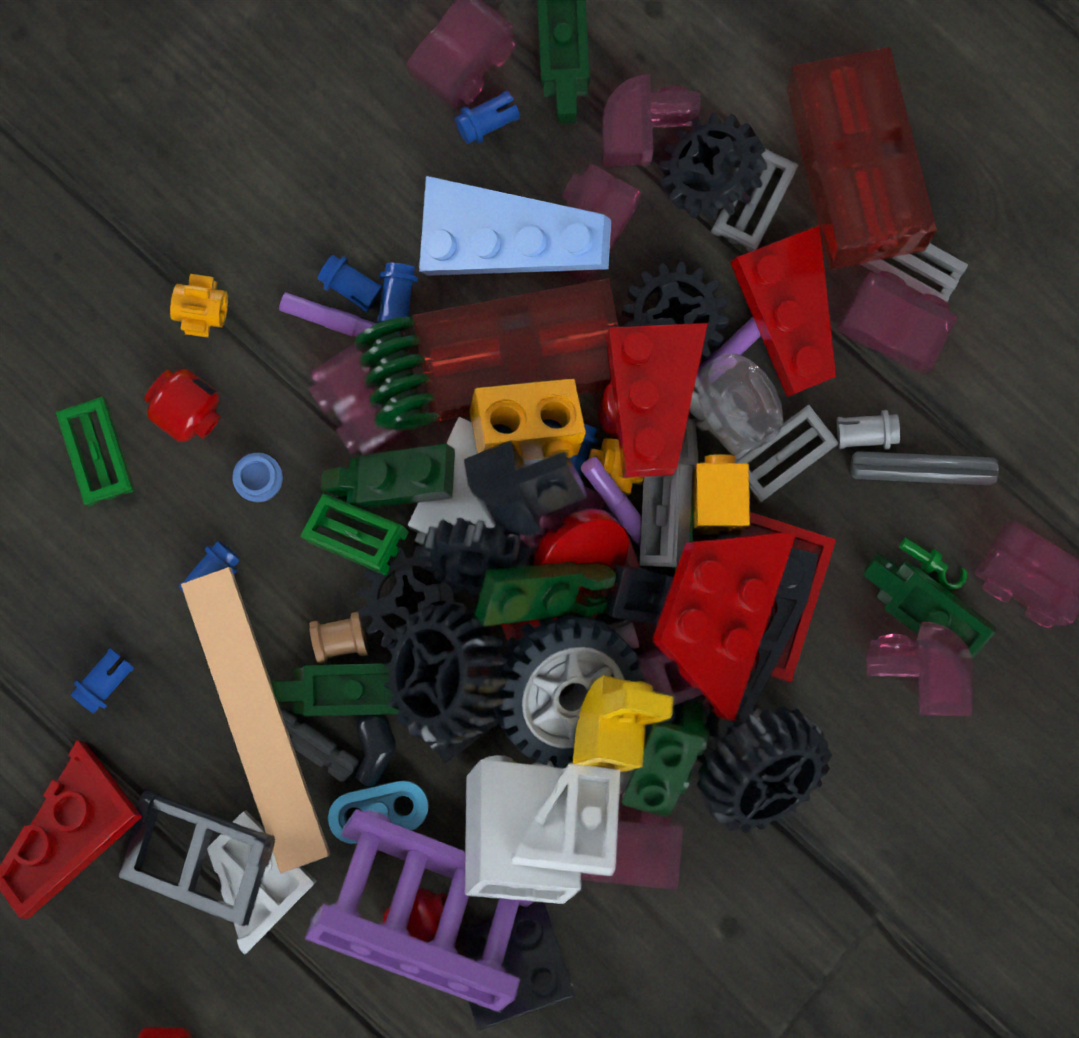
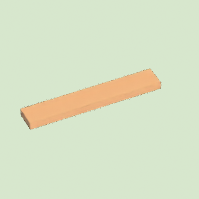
[181,567,331,874]

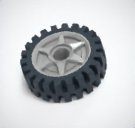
[493,614,645,768]

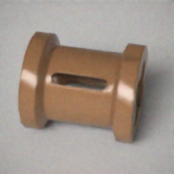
[310,612,368,665]

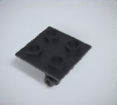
[454,902,575,1031]

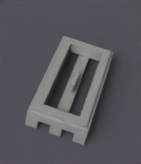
[711,149,798,252]
[857,223,968,310]
[735,405,839,504]
[640,464,693,567]

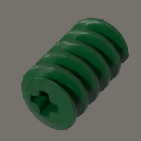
[354,316,439,430]

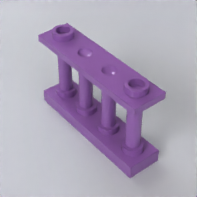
[305,809,534,1012]

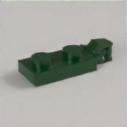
[537,0,590,124]
[321,443,455,509]
[863,552,996,669]
[271,664,399,716]

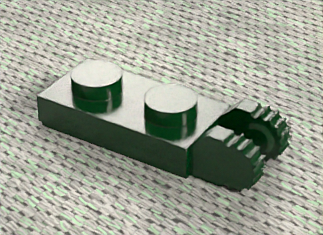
[475,562,616,626]

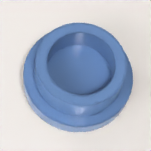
[233,453,283,502]

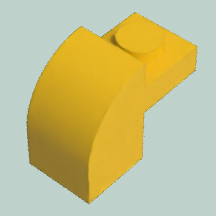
[573,676,673,773]

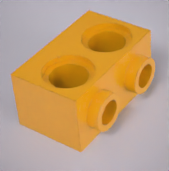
[469,379,586,461]
[692,455,749,535]

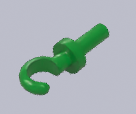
[899,537,967,590]

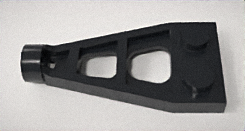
[706,531,819,739]

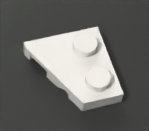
[511,764,620,876]
[207,810,317,954]

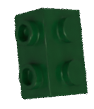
[622,698,710,818]

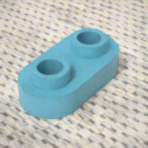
[328,780,429,844]

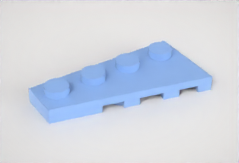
[419,176,611,276]

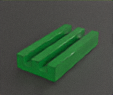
[56,397,135,507]
[300,493,409,576]

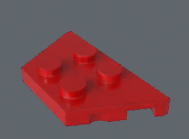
[653,532,796,722]

